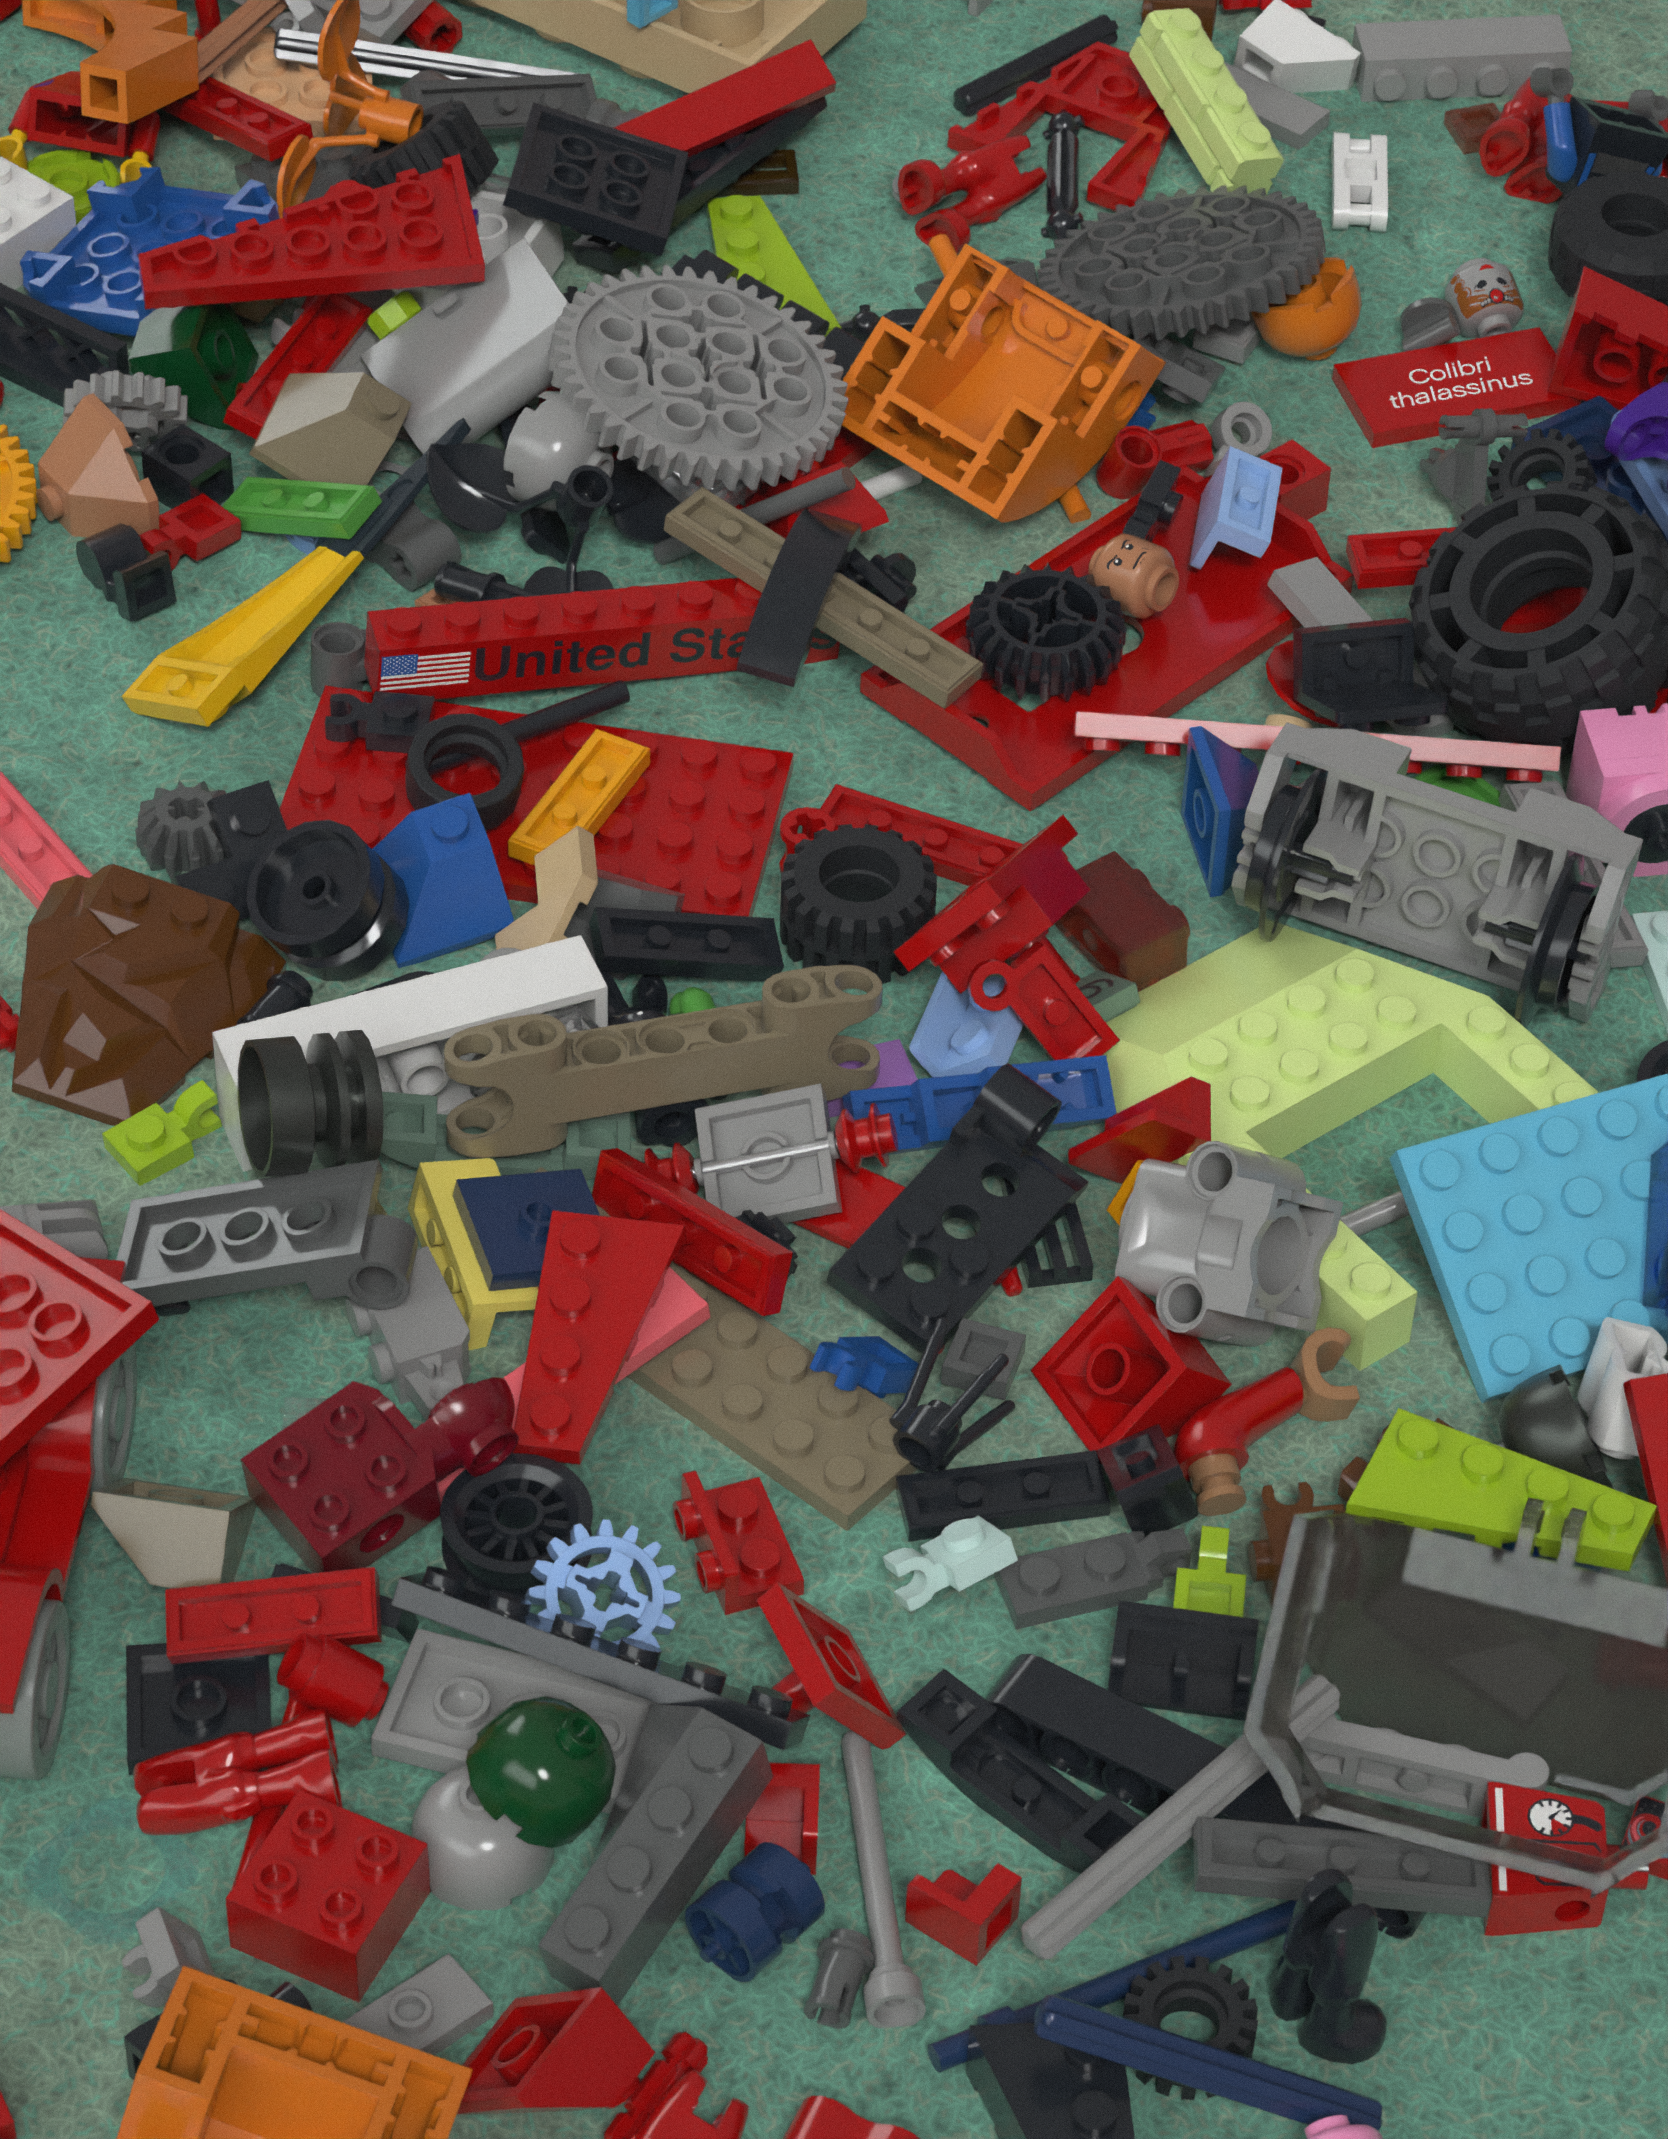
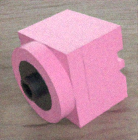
[1566,703,1668,877]

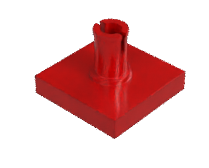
[757,1583,907,1750]

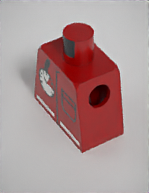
[1480,1782,1649,1936]

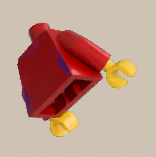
[0,71,160,184]

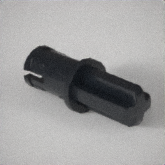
[434,560,541,602]

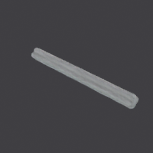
[1021,1674,1341,1960]

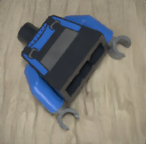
[1530,67,1668,195]

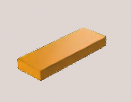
[508,729,650,866]

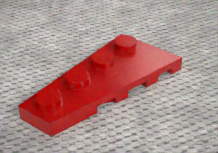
[512,1210,685,1465]

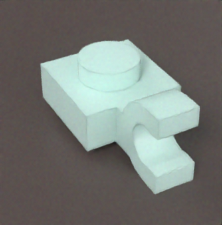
[883,1516,1018,1613]

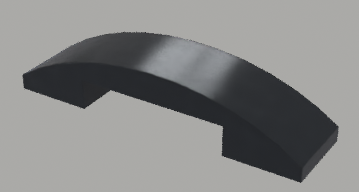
[737,508,862,687]
[897,1669,1144,1874]

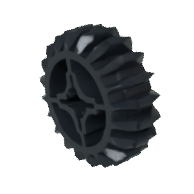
[966,563,1126,704]

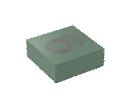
[1076,970,1140,1022]

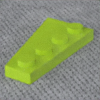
[707,195,841,337]
[1344,1408,1657,1572]

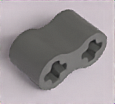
[365,500,462,591]

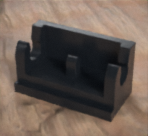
[1107,1600,1259,1721]

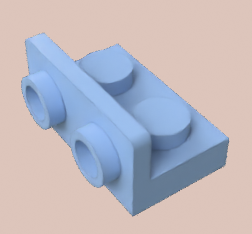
[909,971,1024,1077]

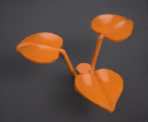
[277,0,424,218]

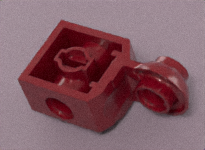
[240,1377,519,1573]

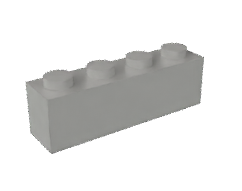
[1352,15,1572,102]

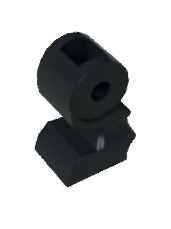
[76,523,177,622]

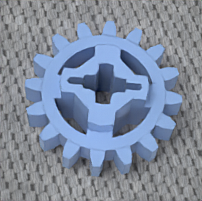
[525,1519,681,1648]

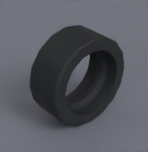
[405,714,524,831]

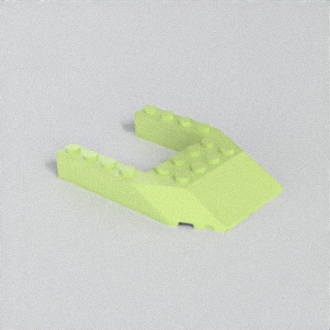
[1103,925,1599,1371]

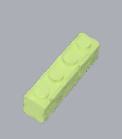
[1129,8,1284,195]

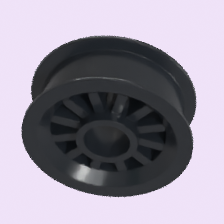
[440,1453,593,1598]

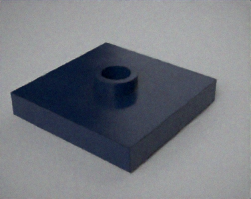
[452,1169,600,1291]

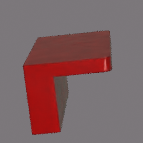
[1068,1076,1211,1184]

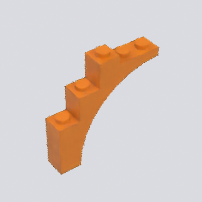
[22,0,199,124]

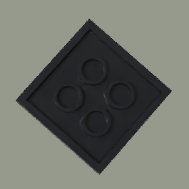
[503,102,688,257]

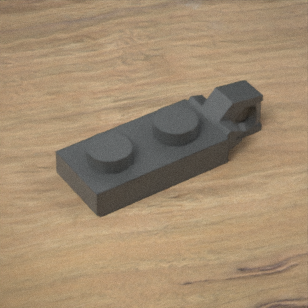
[994,1528,1192,1630]

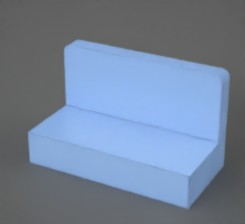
[1189,446,1283,570]

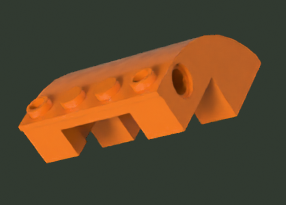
[842,243,1166,523]
[116,1965,473,2139]

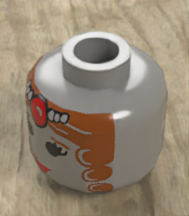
[1445,258,1524,338]

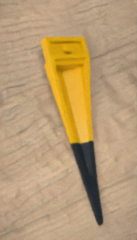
[121,418,471,727]

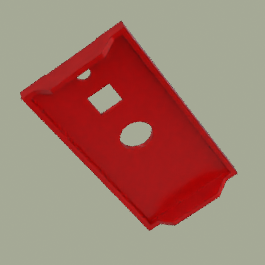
[860,464,1354,812]

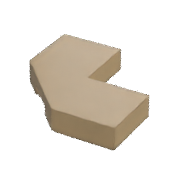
[495,826,598,950]

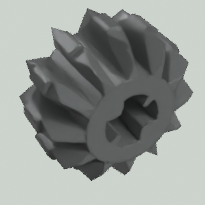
[135,780,227,879]

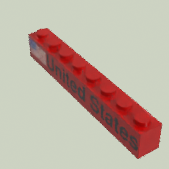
[364,578,840,699]

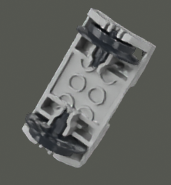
[1231,722,1643,1027]

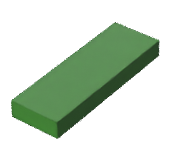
[222,477,382,539]

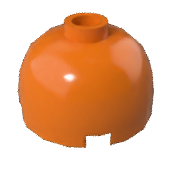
[1251,257,1362,361]

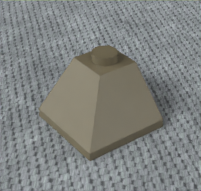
[249,372,412,485]
[91,1478,257,1589]

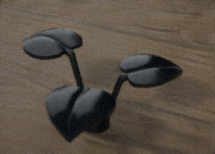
[426,443,698,595]

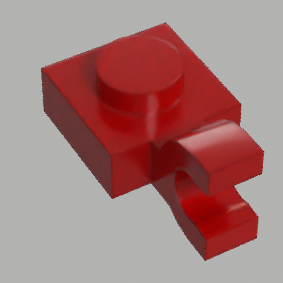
[139,493,241,571]

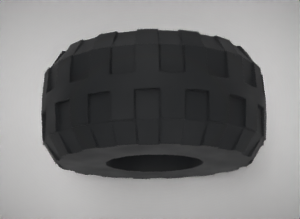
[1548,171,1668,306]

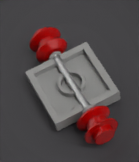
[644,1083,899,1224]

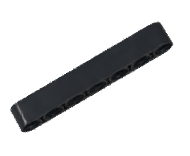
[985,1654,1427,1939]

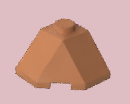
[36,393,159,538]

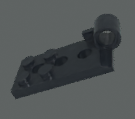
[826,1063,1089,1354]

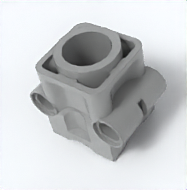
[1115,1141,1343,1347]

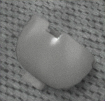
[504,391,614,511]
[411,1766,554,1910]

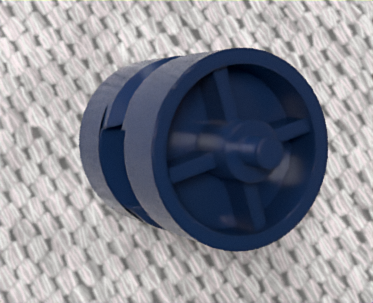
[685,1842,825,1982]

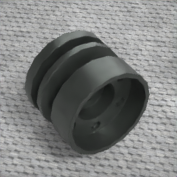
[237,1030,384,1177]

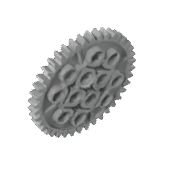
[548,265,848,491]

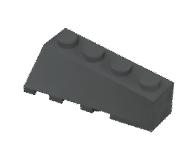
[538,1704,773,2006]

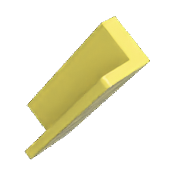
[407,1158,539,1350]

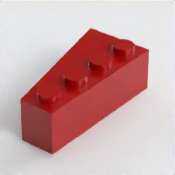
[1548,266,1668,410]

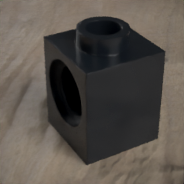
[141,424,234,509]

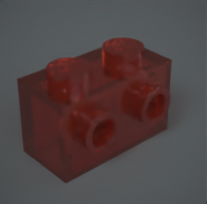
[1054,851,1190,992]

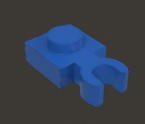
[809,1336,919,1398]

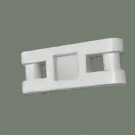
[1331,132,1388,232]

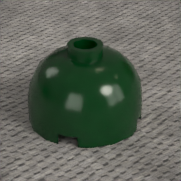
[466,1696,616,1848]

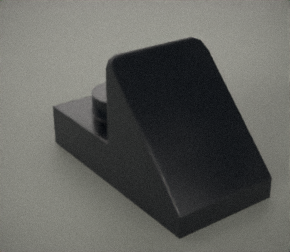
[1097,1424,1198,1537]

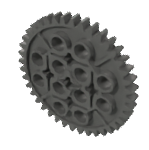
[1037,185,1326,340]

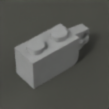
[345,1246,471,1420]

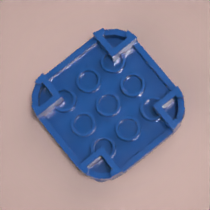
[19,167,280,338]

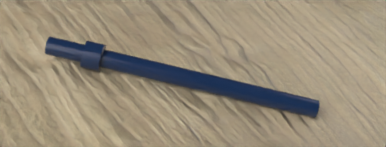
[928,1900,1297,2073]

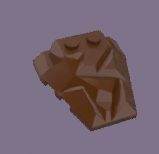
[12,864,286,1126]

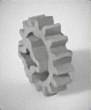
[63,370,188,452]

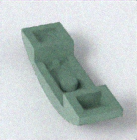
[380,1091,631,1180]

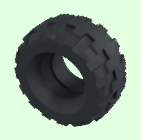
[1408,481,1668,755]

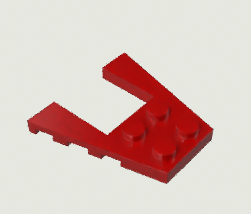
[947,41,1173,211]

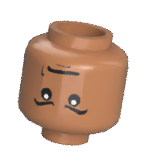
[1089,534,1179,619]

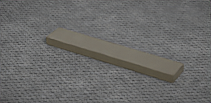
[664,487,983,709]

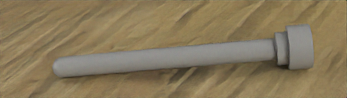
[842,1730,926,2028]

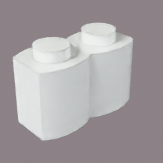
[1578,1317,1668,1460]

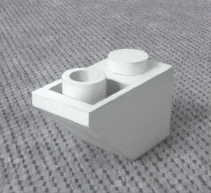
[1233,0,1361,93]

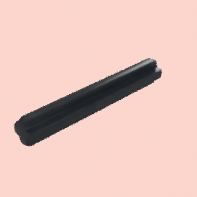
[953,14,1119,117]

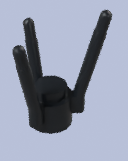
[889,1317,1015,1472]

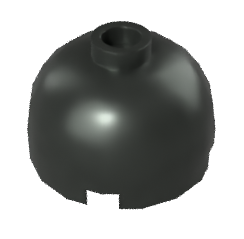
[1493,1364,1614,1489]

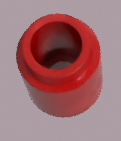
[277,1632,389,1728]

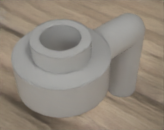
[1205,402,1272,477]

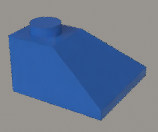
[1181,726,1259,897]
[372,793,514,968]

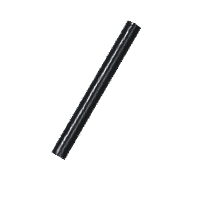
[405,680,630,777]

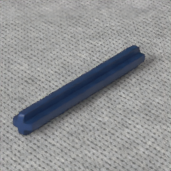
[1034,1994,1382,2131]

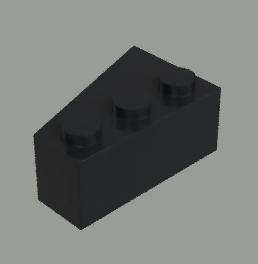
[966,2023,1135,2139]

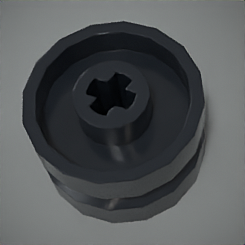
[246,820,409,981]

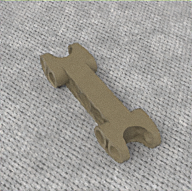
[444,965,883,1158]

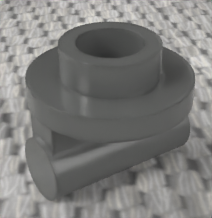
[1400,297,1461,351]

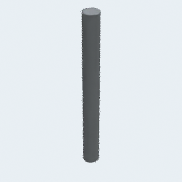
[653,467,856,565]

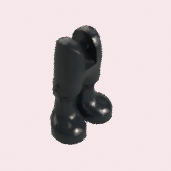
[1269,1869,1387,2064]

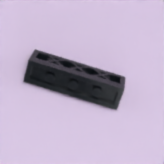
[0,283,130,407]

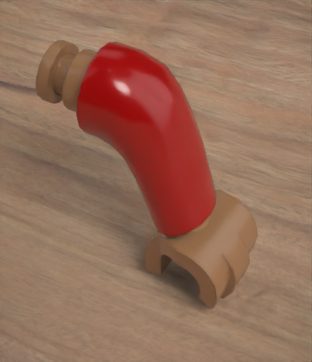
[1173,1327,1360,1516]

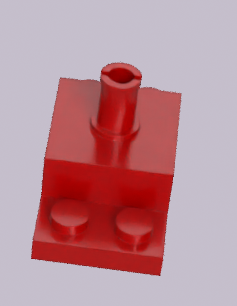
[894,814,1090,994]

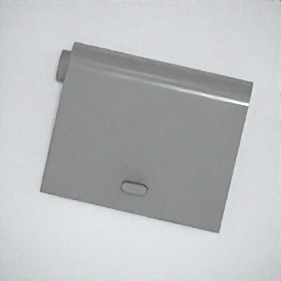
[360,237,569,454]

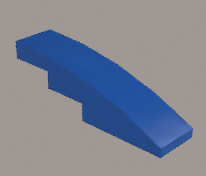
[842,1055,1117,1158]

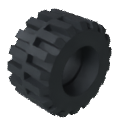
[348,101,499,195]
[780,824,937,983]

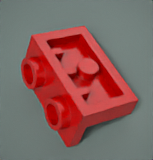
[673,1470,804,1615]

